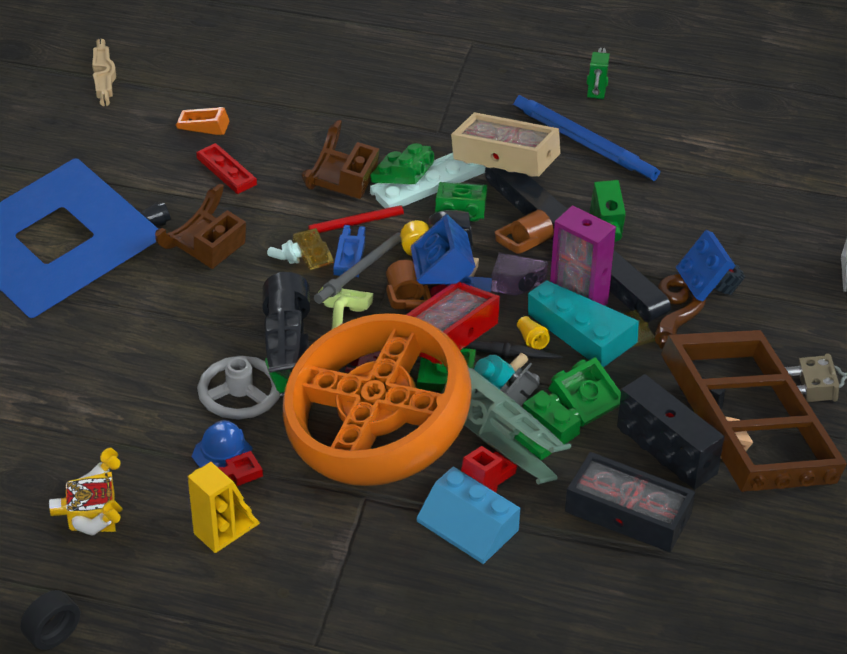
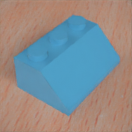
[417,466,520,564]

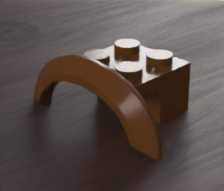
[301,120,379,199]
[155,184,246,269]

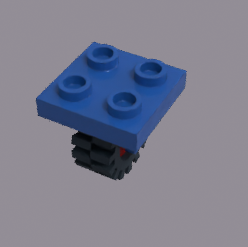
[676,230,745,301]

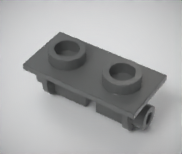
[500,363,540,406]

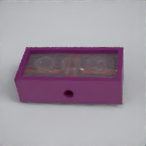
[550,205,616,306]

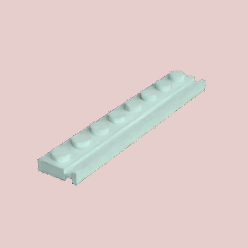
[370,153,486,208]

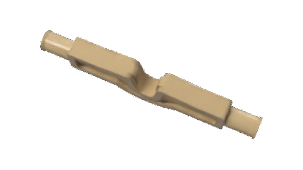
[92,39,116,106]

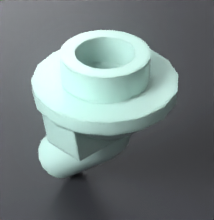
[267,240,302,264]

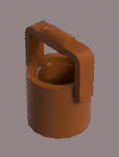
[495,210,554,254]
[386,260,431,310]

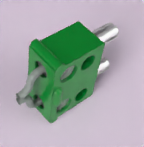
[586,48,610,99]

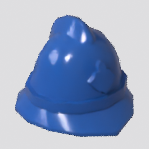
[191,420,253,468]

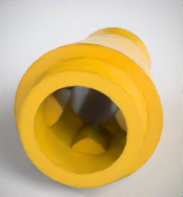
[517,316,550,350]

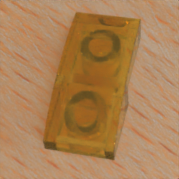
[293,228,334,270]

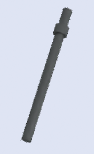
[314,232,401,304]

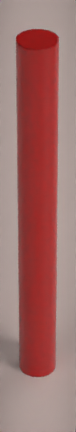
[308,205,404,235]

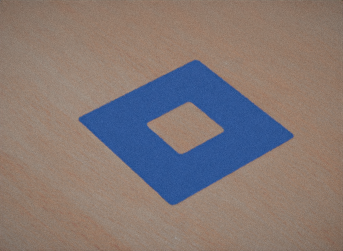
[0,159,158,318]

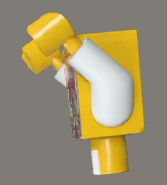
[49,448,122,536]

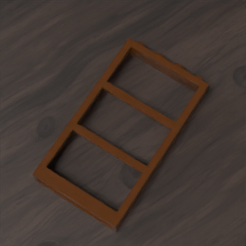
[661,330,847,492]

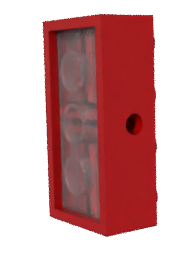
[406,282,500,364]

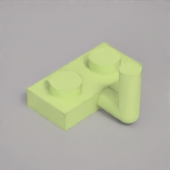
[320,287,373,329]

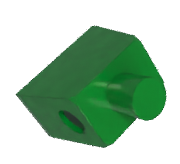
[590,180,625,242]

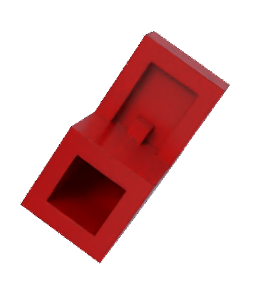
[461,446,517,492]

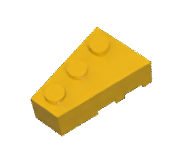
[188,462,260,553]

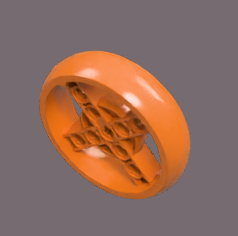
[283,313,472,486]

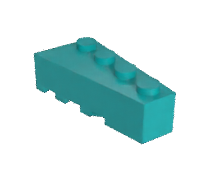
[528,280,639,367]

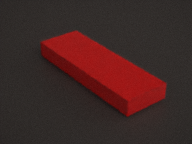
[196,143,257,194]

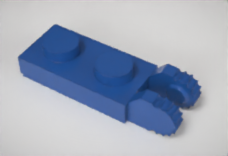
[334,225,366,277]

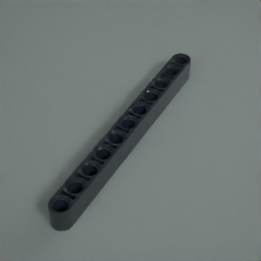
[485,167,671,323]

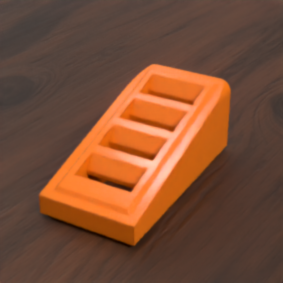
[176,107,229,135]

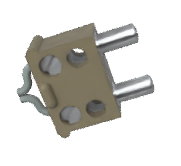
[785,354,847,402]

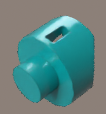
[474,355,515,389]

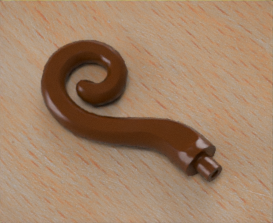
[655,274,706,350]

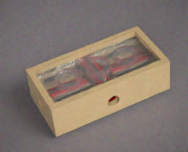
[451,112,560,177]

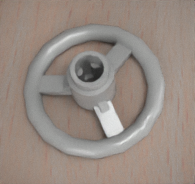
[197,355,280,420]

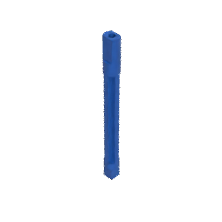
[513,95,660,181]

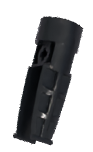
[262,272,310,398]

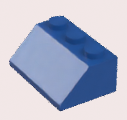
[410,214,476,284]

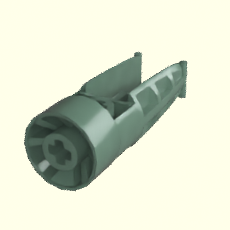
[441,368,571,484]

